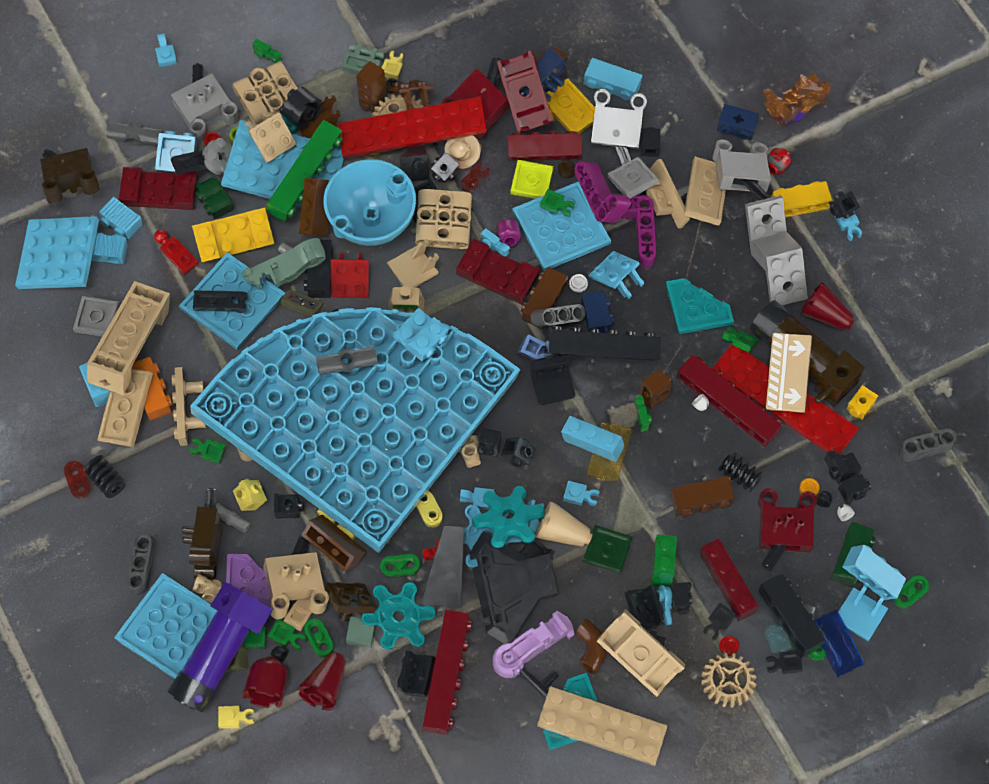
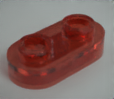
[64,461,91,499]

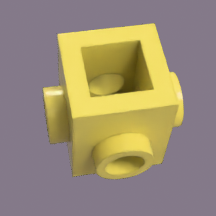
[233,479,267,511]

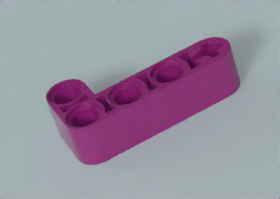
[575,161,631,223]
[621,196,656,268]

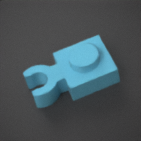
[834,211,862,241]
[481,228,510,257]
[563,481,599,506]

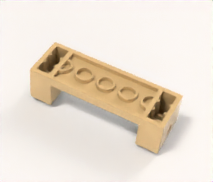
[87,281,170,395]

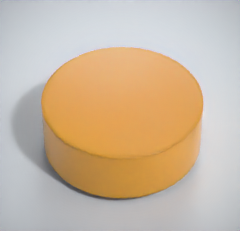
[799,478,820,496]

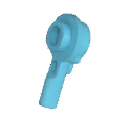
[656,585,673,625]

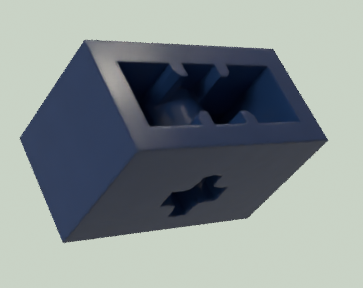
[717,104,759,140]

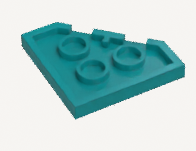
[666,278,734,335]
[543,673,598,751]

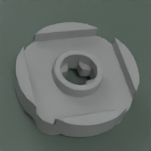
[202,138,232,175]

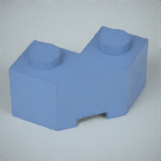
[517,325,554,361]

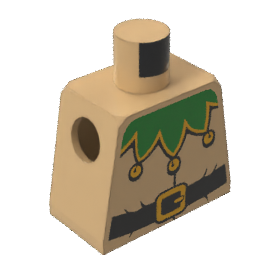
[389,286,425,313]

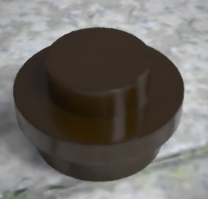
[558,160,575,178]

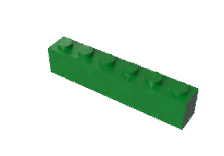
[266,120,343,222]

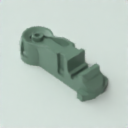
[242,238,326,290]

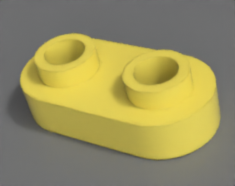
[416,491,443,528]

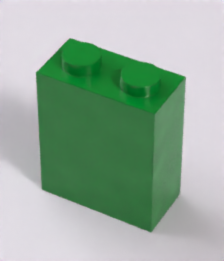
[651,534,677,588]

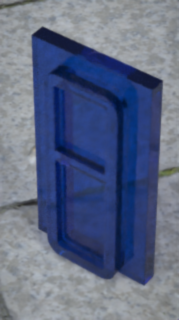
[814,610,864,677]

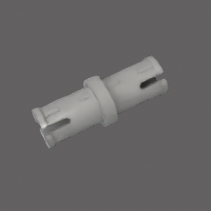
[216,503,251,534]

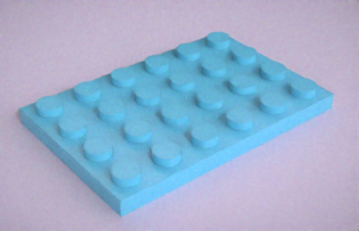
[221,120,344,208]

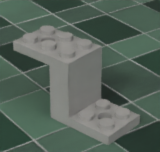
[745,195,808,305]

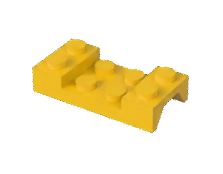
[192,208,274,262]

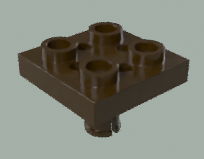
[325,582,376,622]

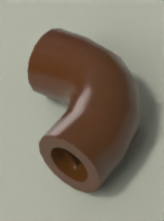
[575,619,606,674]

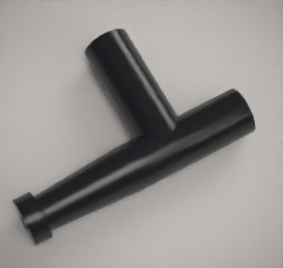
[520,667,559,699]

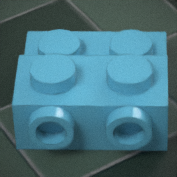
[155,131,198,172]
[393,308,448,361]

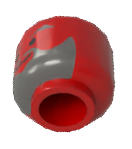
[767,148,791,175]

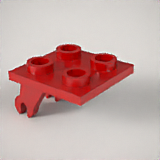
[331,253,369,298]

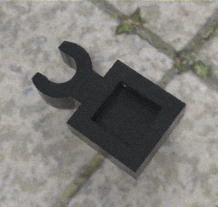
[703,603,736,641]
[766,650,803,674]

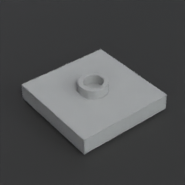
[607,157,659,198]
[73,296,120,337]

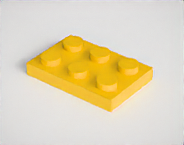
[547,78,595,134]

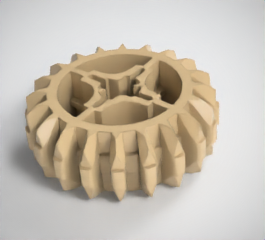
[701,653,756,708]

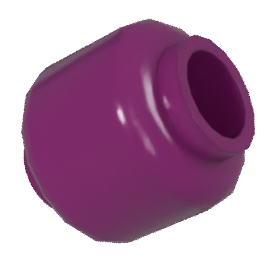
[496,219,521,247]

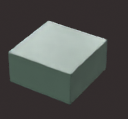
[346,617,376,648]

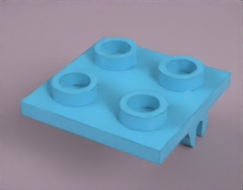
[589,251,644,299]
[833,581,888,641]

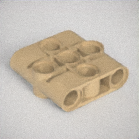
[232,61,298,124]
[415,189,472,249]

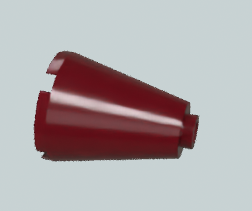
[800,282,854,331]
[297,652,346,711]

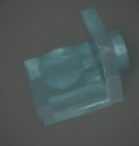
[763,624,792,655]

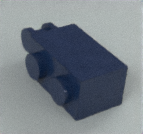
[581,291,614,333]

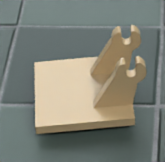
[245,111,296,163]
[387,239,439,287]

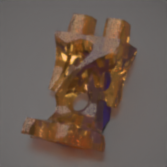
[763,73,831,126]

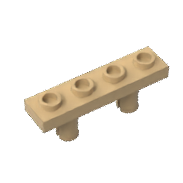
[172,367,206,446]

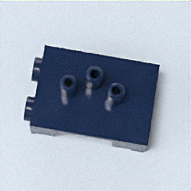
[520,48,567,102]

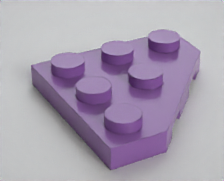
[226,554,283,608]

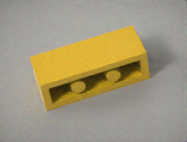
[772,181,832,217]

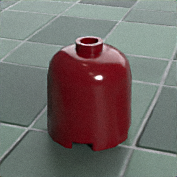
[242,656,288,708]

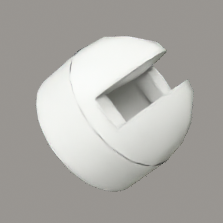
[692,394,709,411]
[837,504,855,521]

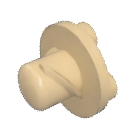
[445,135,481,169]

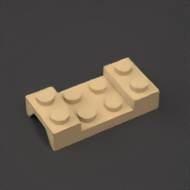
[597,609,685,697]

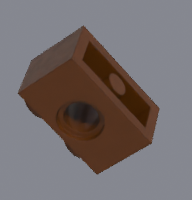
[639,369,672,410]

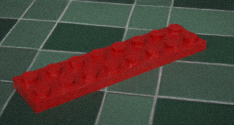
[338,96,487,159]
[712,344,859,454]

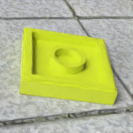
[510,160,553,199]

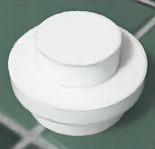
[569,274,588,293]

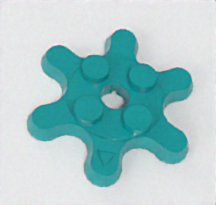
[472,486,545,548]
[362,582,436,650]

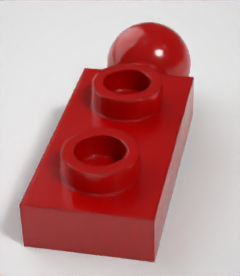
[154,229,199,276]

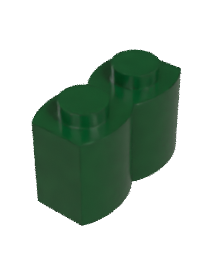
[195,175,234,219]

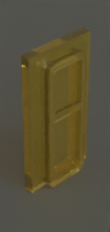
[587,422,632,482]

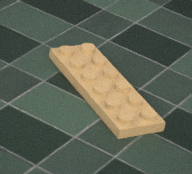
[537,686,667,766]

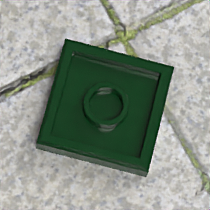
[583,525,632,574]

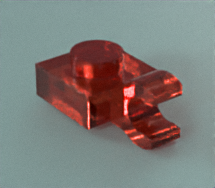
[461,162,490,192]

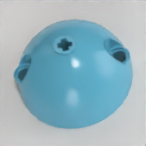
[324,159,416,246]

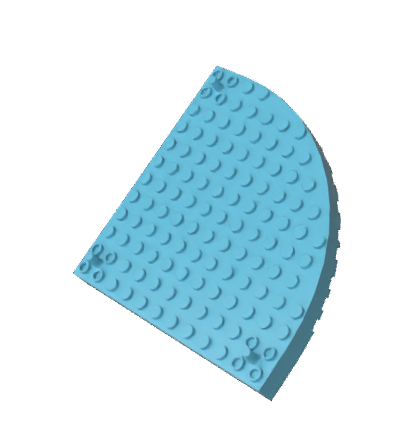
[190,307,520,553]

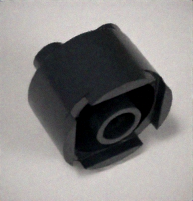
[279,87,322,130]

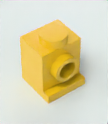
[846,385,878,419]

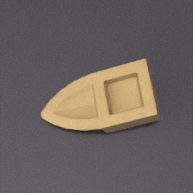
[283,598,312,632]

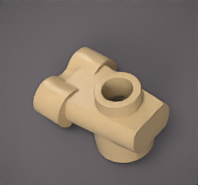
[459,435,481,468]
[192,574,223,604]

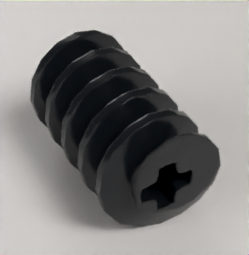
[718,453,762,493]
[85,455,126,498]

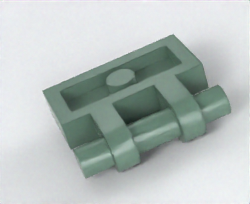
[341,44,385,74]

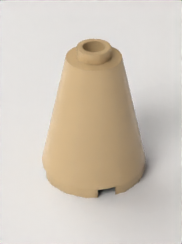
[535,502,592,547]

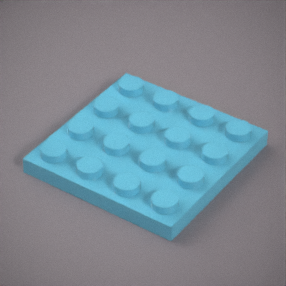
[512,181,611,272]
[15,216,99,289]
[179,252,285,350]
[114,573,217,679]

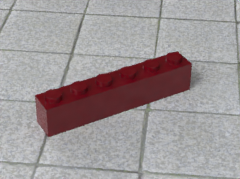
[677,354,782,448]
[422,609,472,735]

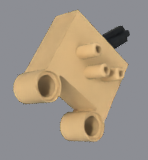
[263,535,329,619]

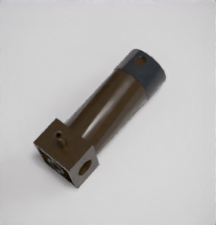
[750,300,865,408]

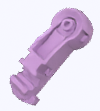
[493,611,575,678]

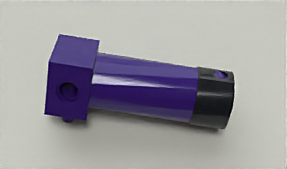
[167,582,273,712]

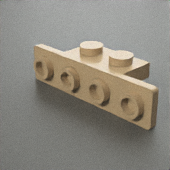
[645,159,690,229]

